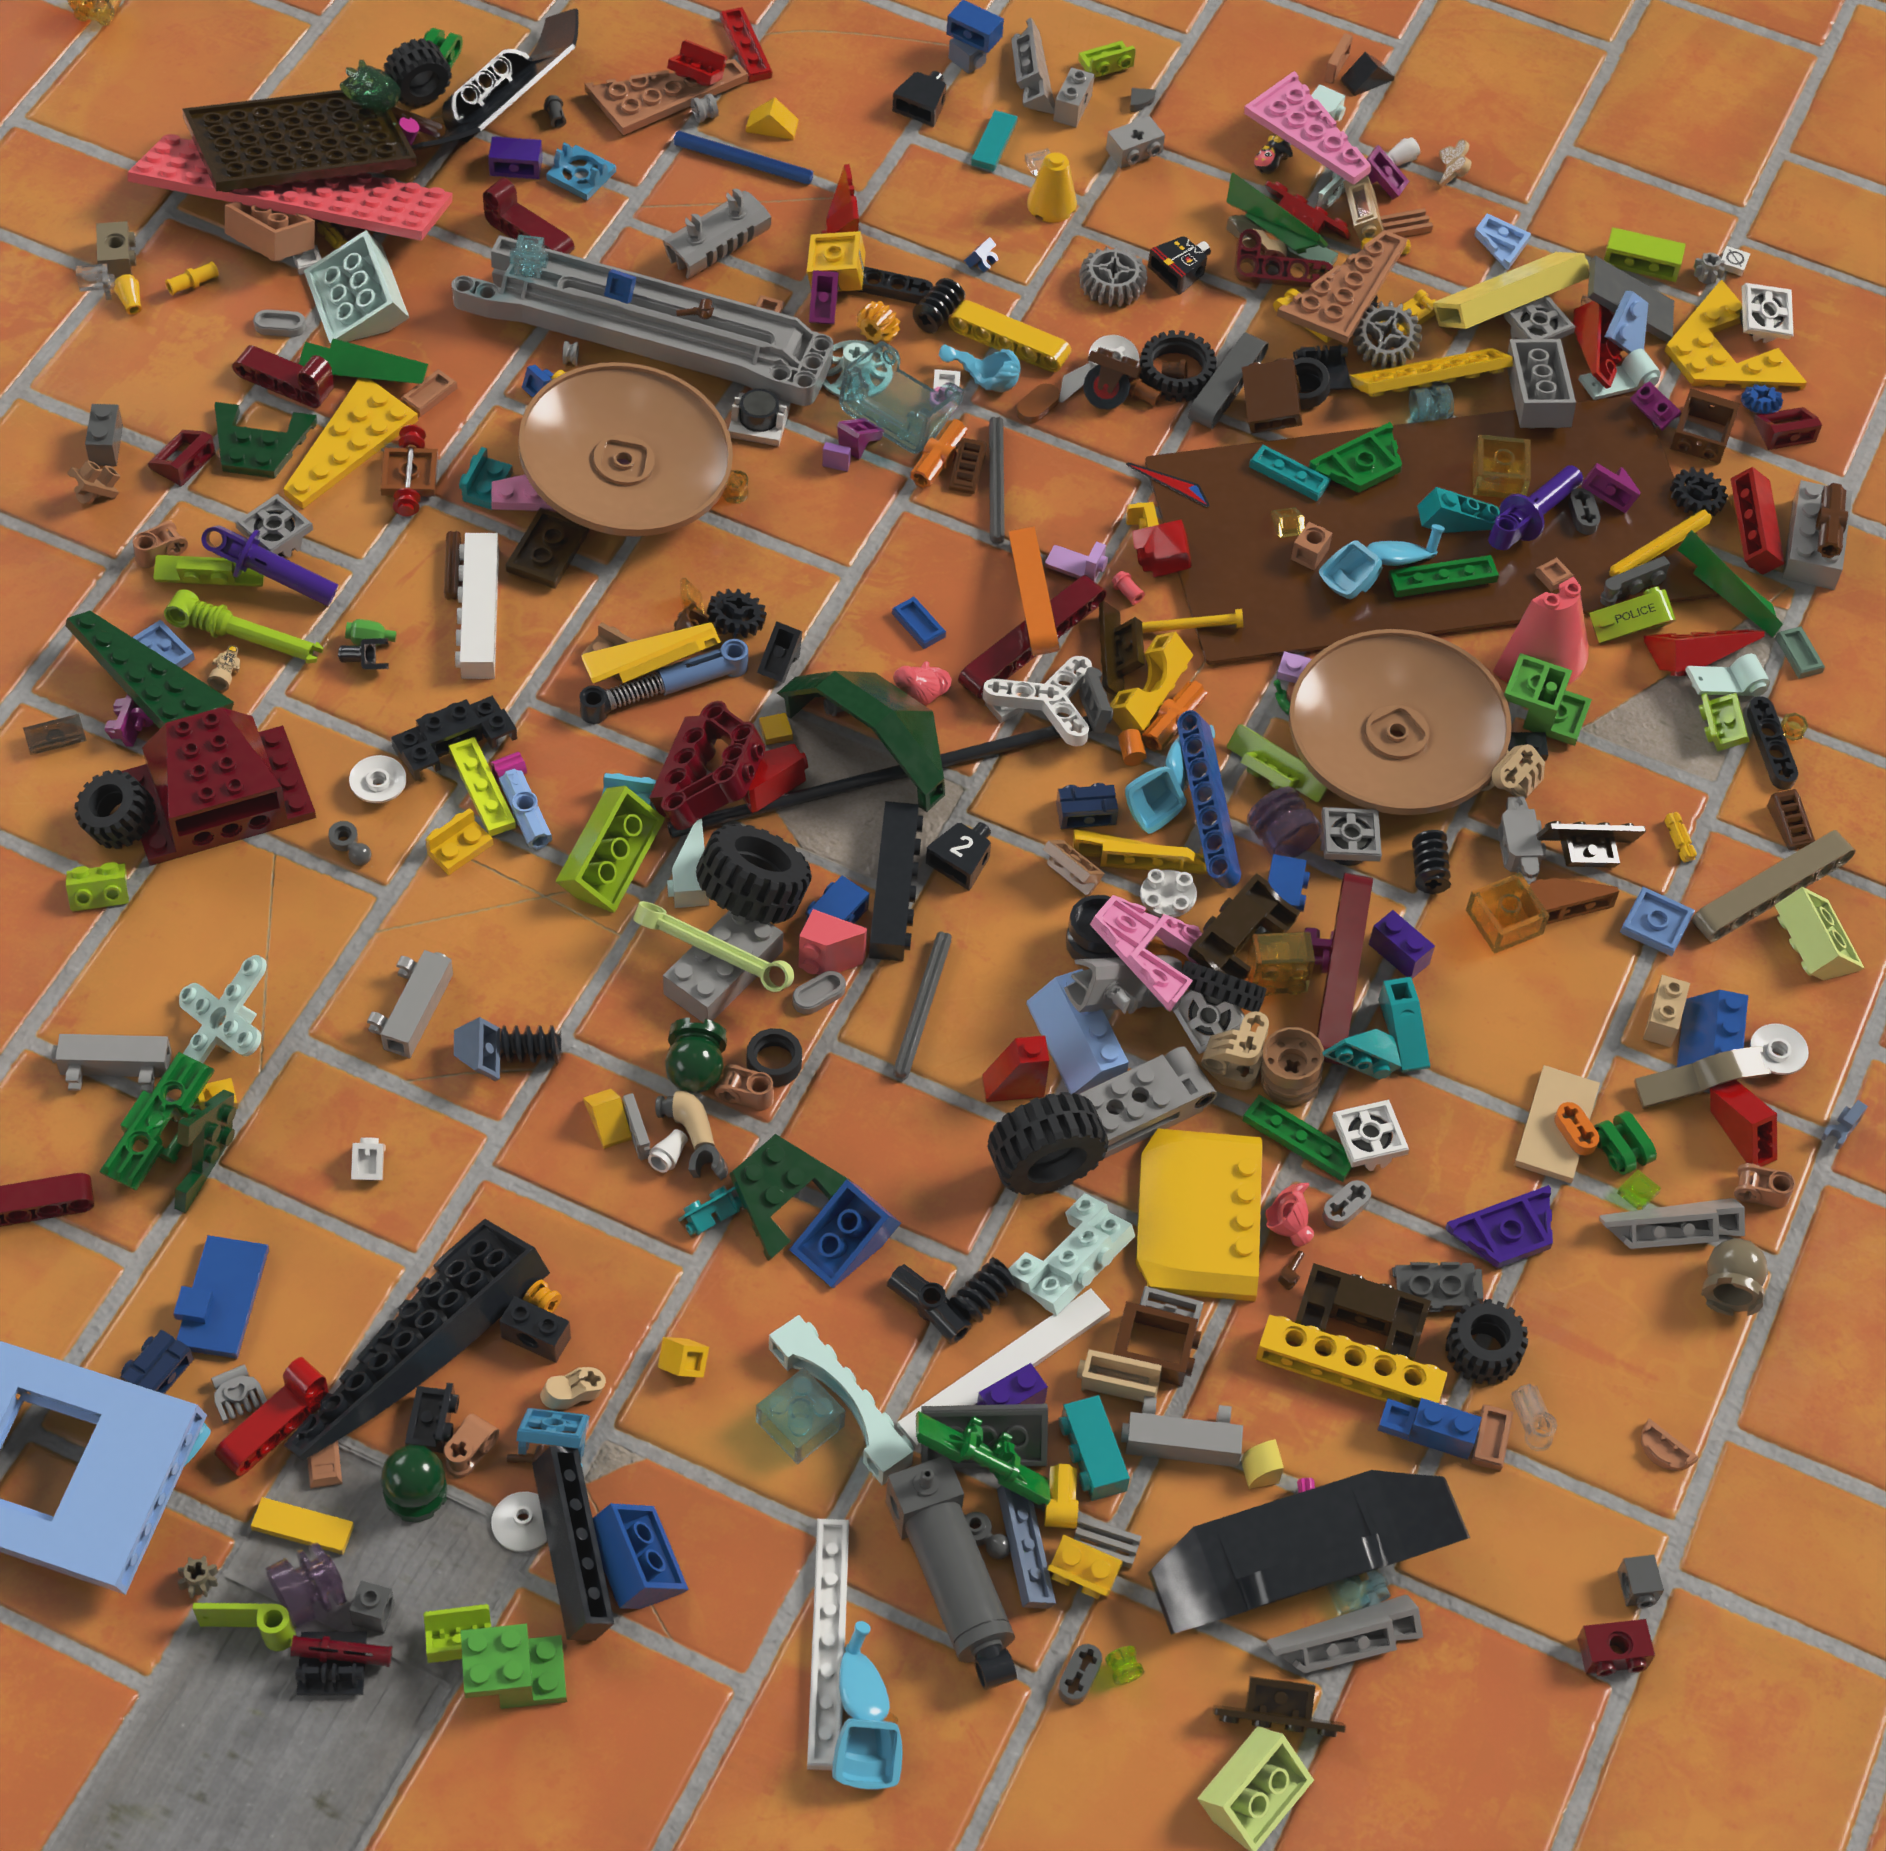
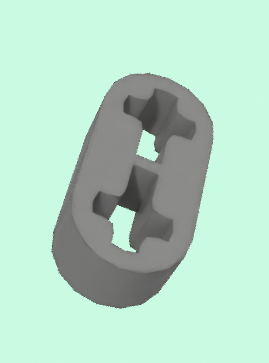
[1322,1180,1371,1229]

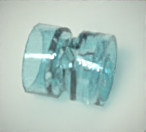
[1409,385,1454,422]

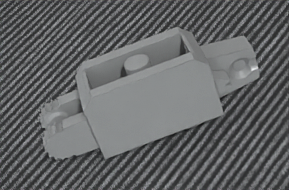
[1497,797,1546,888]

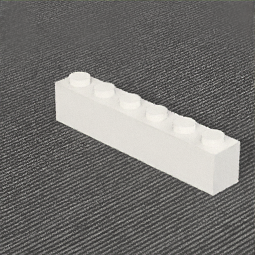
[455,533,499,679]

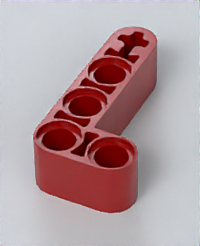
[215,1357,329,1476]

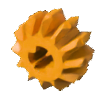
[856,301,900,345]

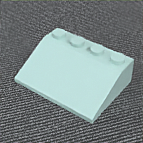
[304,230,409,344]

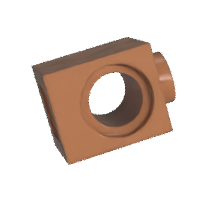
[1291,522,1332,570]

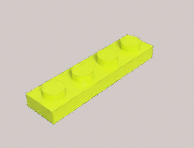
[449,737,516,836]

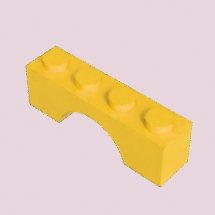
[1110,631,1193,732]

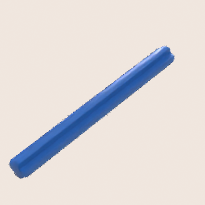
[674,131,813,185]

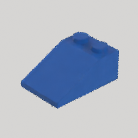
[789,1179,901,1288]

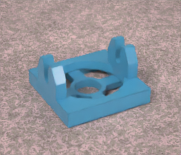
[546,142,616,201]
[516,1408,590,1460]

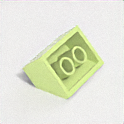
[1775,887,1864,980]
[1197,1726,1314,1851]

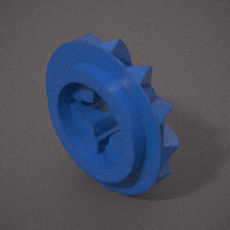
[1741,384,1783,414]

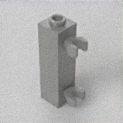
[367,950,453,1058]
[52,1034,172,1092]
[1121,1396,1243,1467]

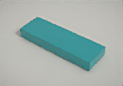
[971,110,1018,171]
[1249,445,1331,501]

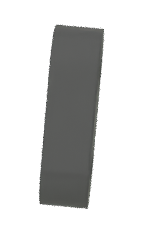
[1568,488,1600,535]
[1058,1644,1102,1705]

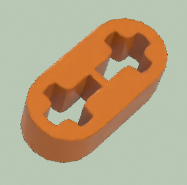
[1554,1102,1599,1156]

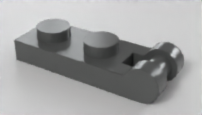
[1600,556,1670,607]
[1078,667,1113,734]

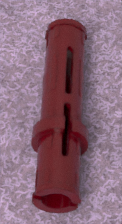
[290,1635,393,1667]

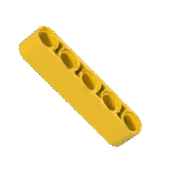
[948,300,1071,372]

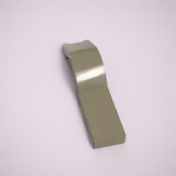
[1634,1046,1771,1109]

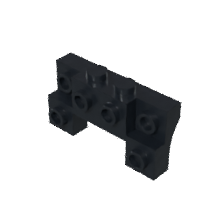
[391,695,517,781]

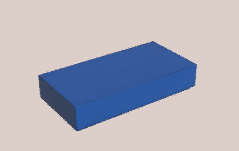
[892,597,946,649]

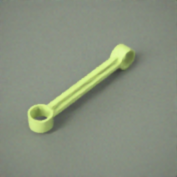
[633,901,794,992]

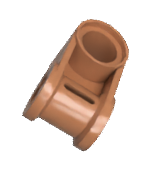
[133,521,188,568]
[715,1064,774,1110]
[1734,1163,1796,1208]
[444,1413,500,1477]

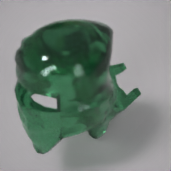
[340,59,401,113]

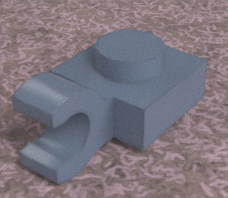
[1822,1100,1868,1150]

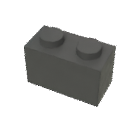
[85,404,123,466]

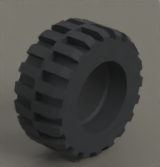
[696,824,812,924]
[987,1092,1109,1195]

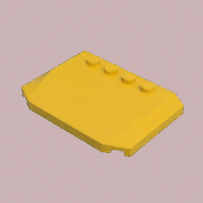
[1135,1128,1262,1301]

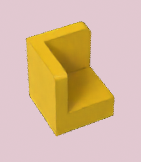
[658,1337,709,1378]

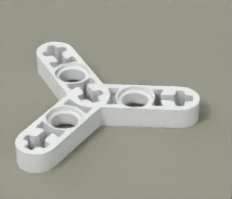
[982,656,1092,746]

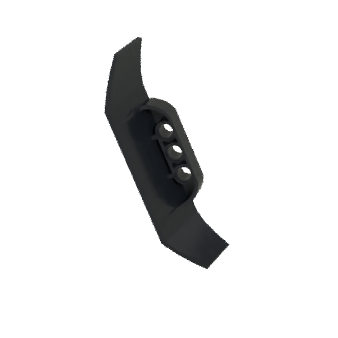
[411,8,579,151]
[1148,1470,1470,1635]

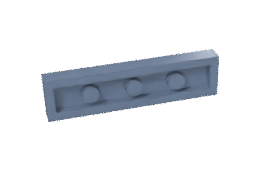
[997,1486,1056,1609]

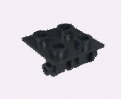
[1293,344,1352,392]
[295,1631,367,1696]

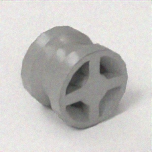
[691,93,718,123]

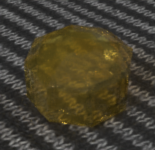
[1781,713,1809,741]

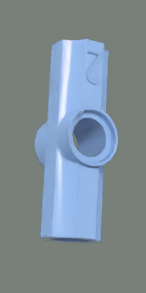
[499,769,552,850]

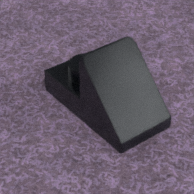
[757,621,802,683]

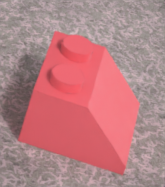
[798,909,867,975]

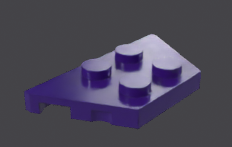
[1445,1185,1553,1268]

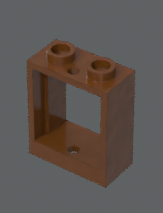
[1670,388,1740,464]
[1113,1301,1202,1386]

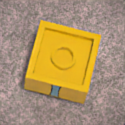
[807,231,866,291]

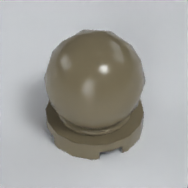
[1701,1238,1768,1316]

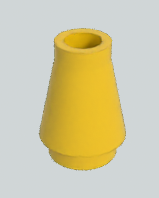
[114,274,142,315]

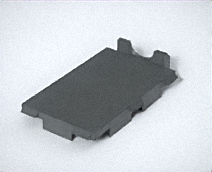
[1392,1262,1484,1312]

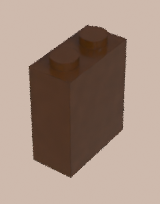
[1242,358,1303,434]

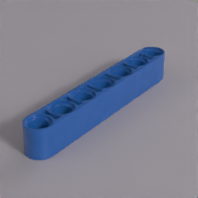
[1177,710,1241,888]

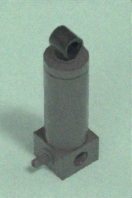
[886,1456,1017,1691]

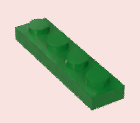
[1388,555,1499,598]
[1242,1094,1354,1182]

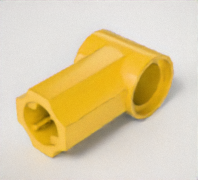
[1044,1464,1078,1529]

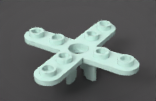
[179,955,267,1063]

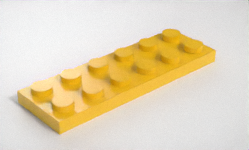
[1349,348,1513,397]

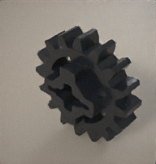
[1670,467,1728,516]
[706,589,767,638]

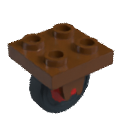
[1083,347,1142,410]

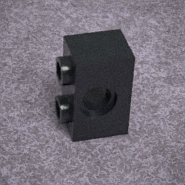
[499,1296,571,1363]

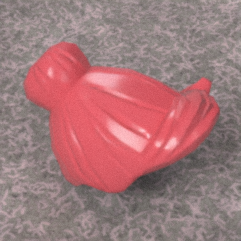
[893,661,952,705]
[1265,1183,1314,1247]

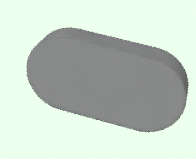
[253,310,306,337]
[792,971,846,1014]

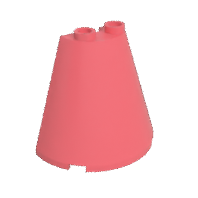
[1493,576,1589,685]

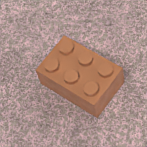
[225,202,315,261]

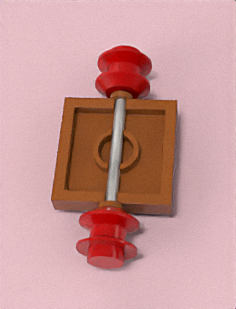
[380,425,438,517]

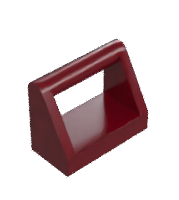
[1754,407,1822,450]
[147,430,216,487]

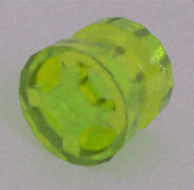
[1105,1646,1144,1685]

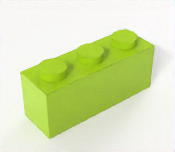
[1604,227,1686,282]

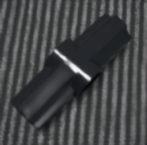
[887,1264,971,1344]

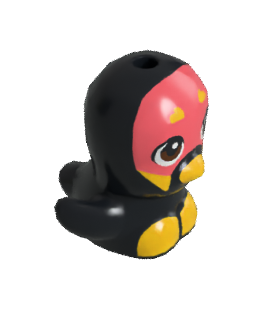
[1254,135,1293,174]

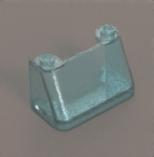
[839,341,965,454]

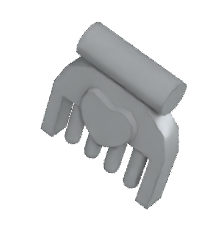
[211,1364,267,1424]

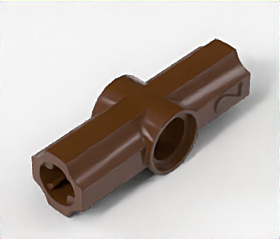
[1816,483,1848,558]

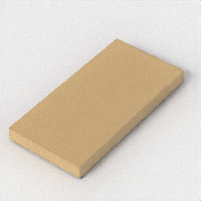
[1514,1065,1600,1184]

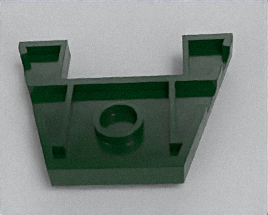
[215,402,317,478]
[174,1089,236,1213]
[729,1134,852,1261]

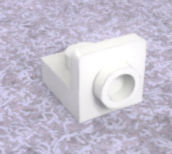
[351,1138,386,1181]

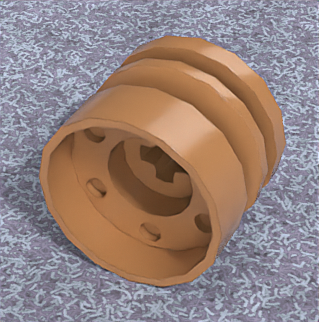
[1261,1027,1324,1105]

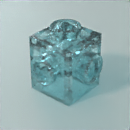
[510,235,548,278]

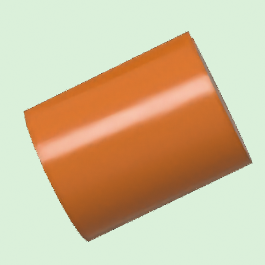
[1118,729,1147,766]

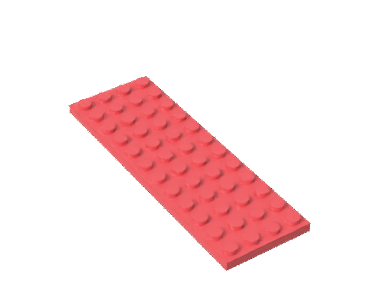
[128,134,453,241]

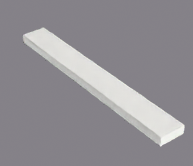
[897,1288,1110,1449]
[807,1519,849,1770]

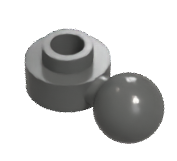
[328,821,372,866]
[965,1512,1010,1560]

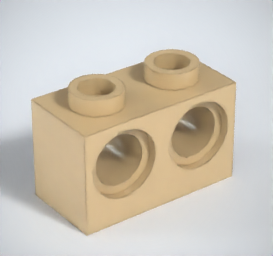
[1643,975,1690,1047]

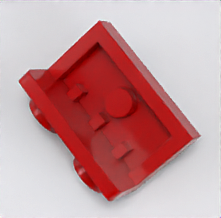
[667,40,727,86]

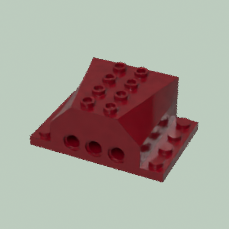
[121,707,316,866]

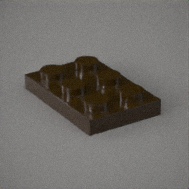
[506,508,589,589]

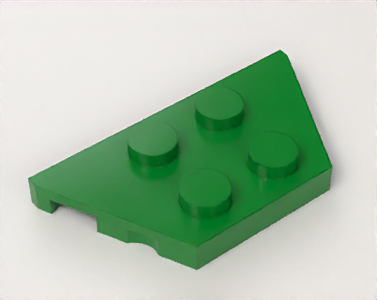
[1308,422,1402,493]

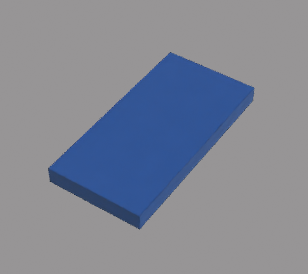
[176,1235,269,1359]

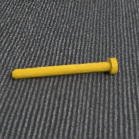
[1142,609,1244,633]

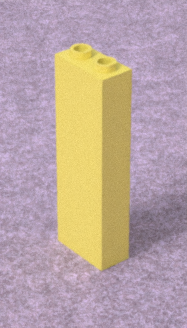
[1433,252,1589,329]

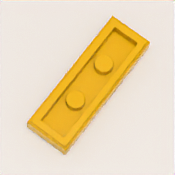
[251,1497,354,1555]

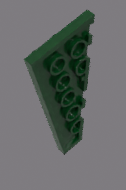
[65,611,234,729]

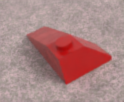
[821,164,859,234]
[1572,301,1624,389]
[1644,629,1765,676]

